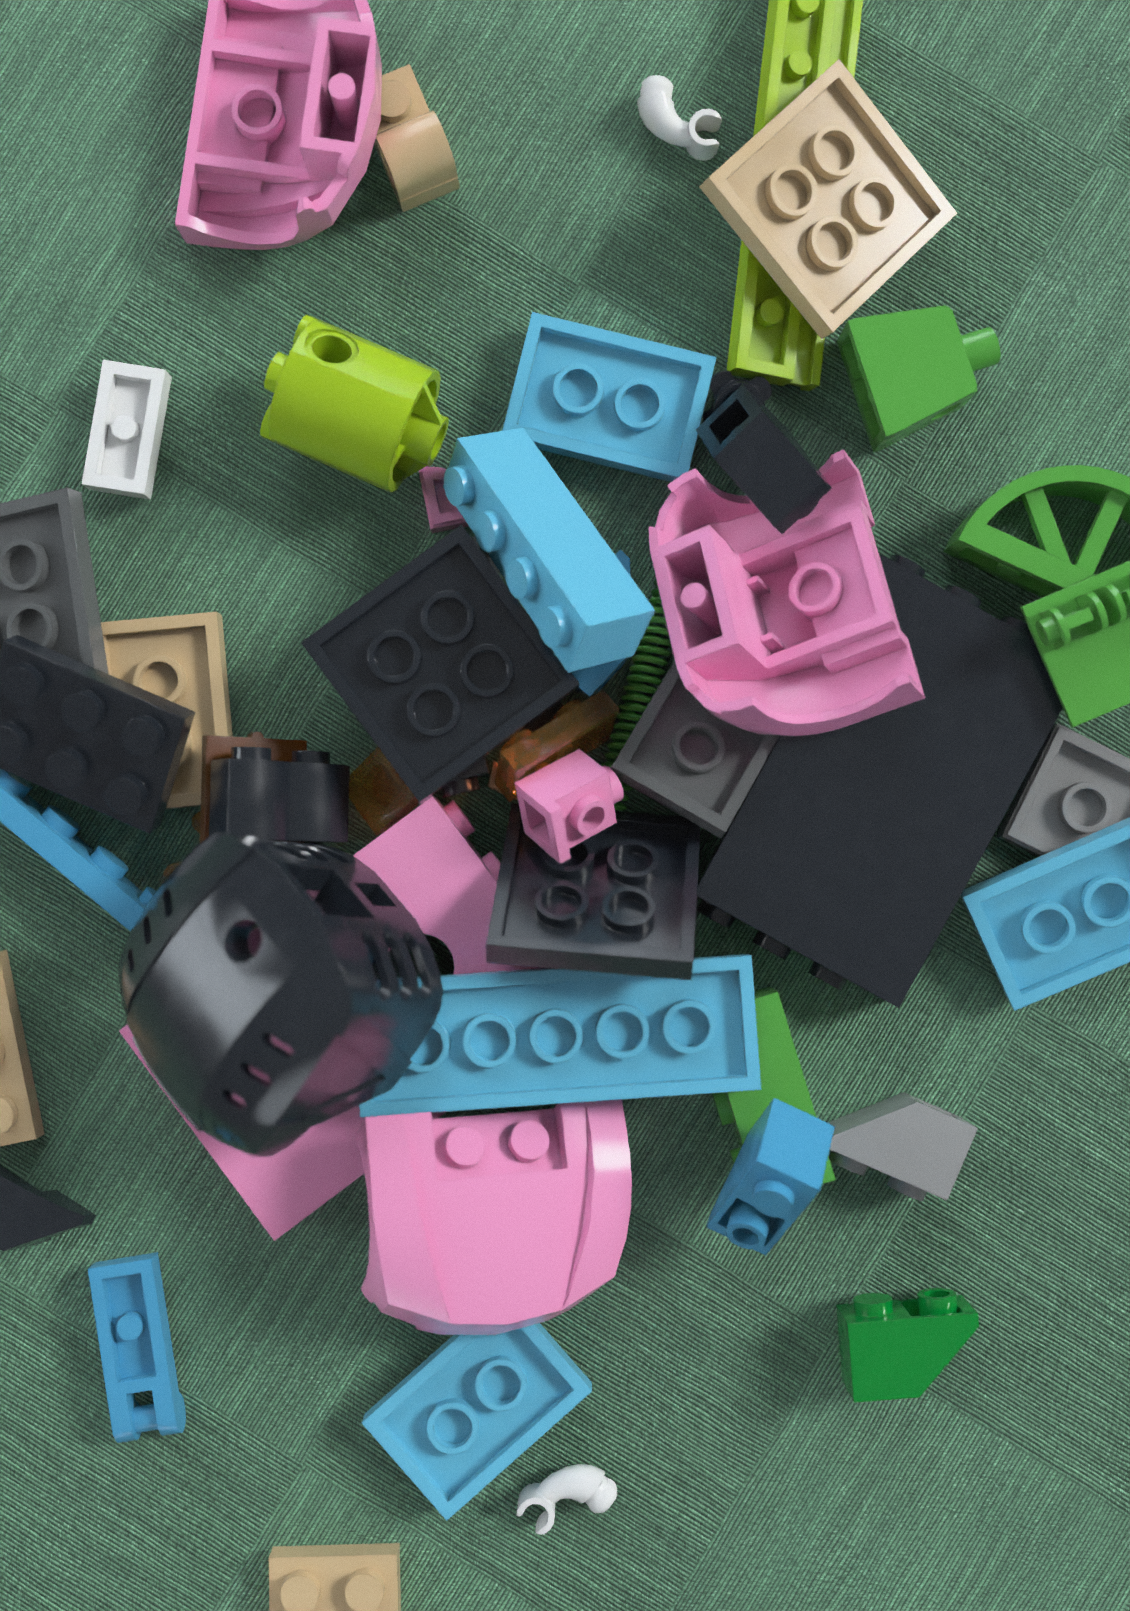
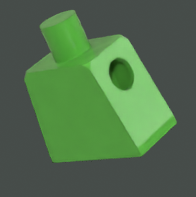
[837,305,1001,453]

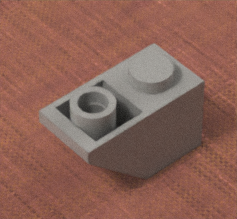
[827,1092,978,1201]

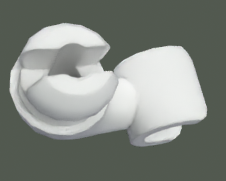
[637,75,722,161]
[517,1464,617,1535]

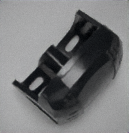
[118,832,443,1158]

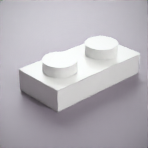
[82,360,172,500]

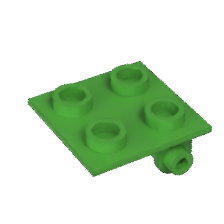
[1020,561,1130,728]

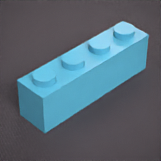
[443,428,655,673]

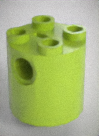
[260,315,449,492]

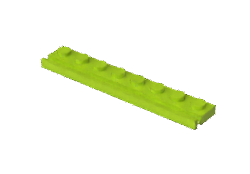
[726,0,863,392]

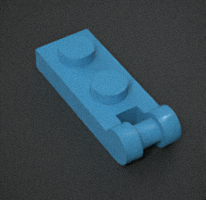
[88,1252,186,1443]

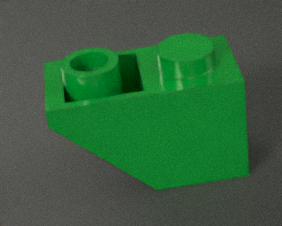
[836,1288,979,1403]

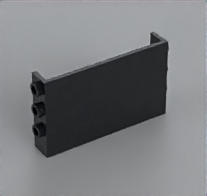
[696,554,1063,1008]

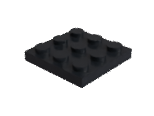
[301,525,580,803]
[486,803,701,980]

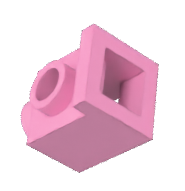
[515,749,624,864]

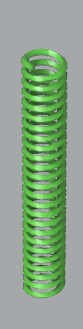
[601,580,672,811]

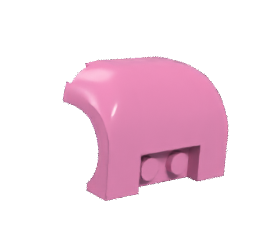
[648,449,925,736]

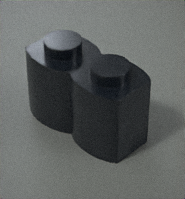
[209,747,350,842]

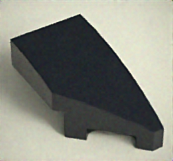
[0,1165,96,1251]

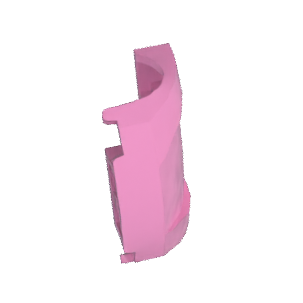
[175,0,382,250]
[357,1099,632,1335]

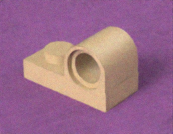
[374,64,460,212]

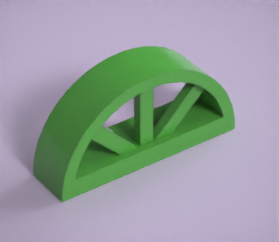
[943,465,1130,598]

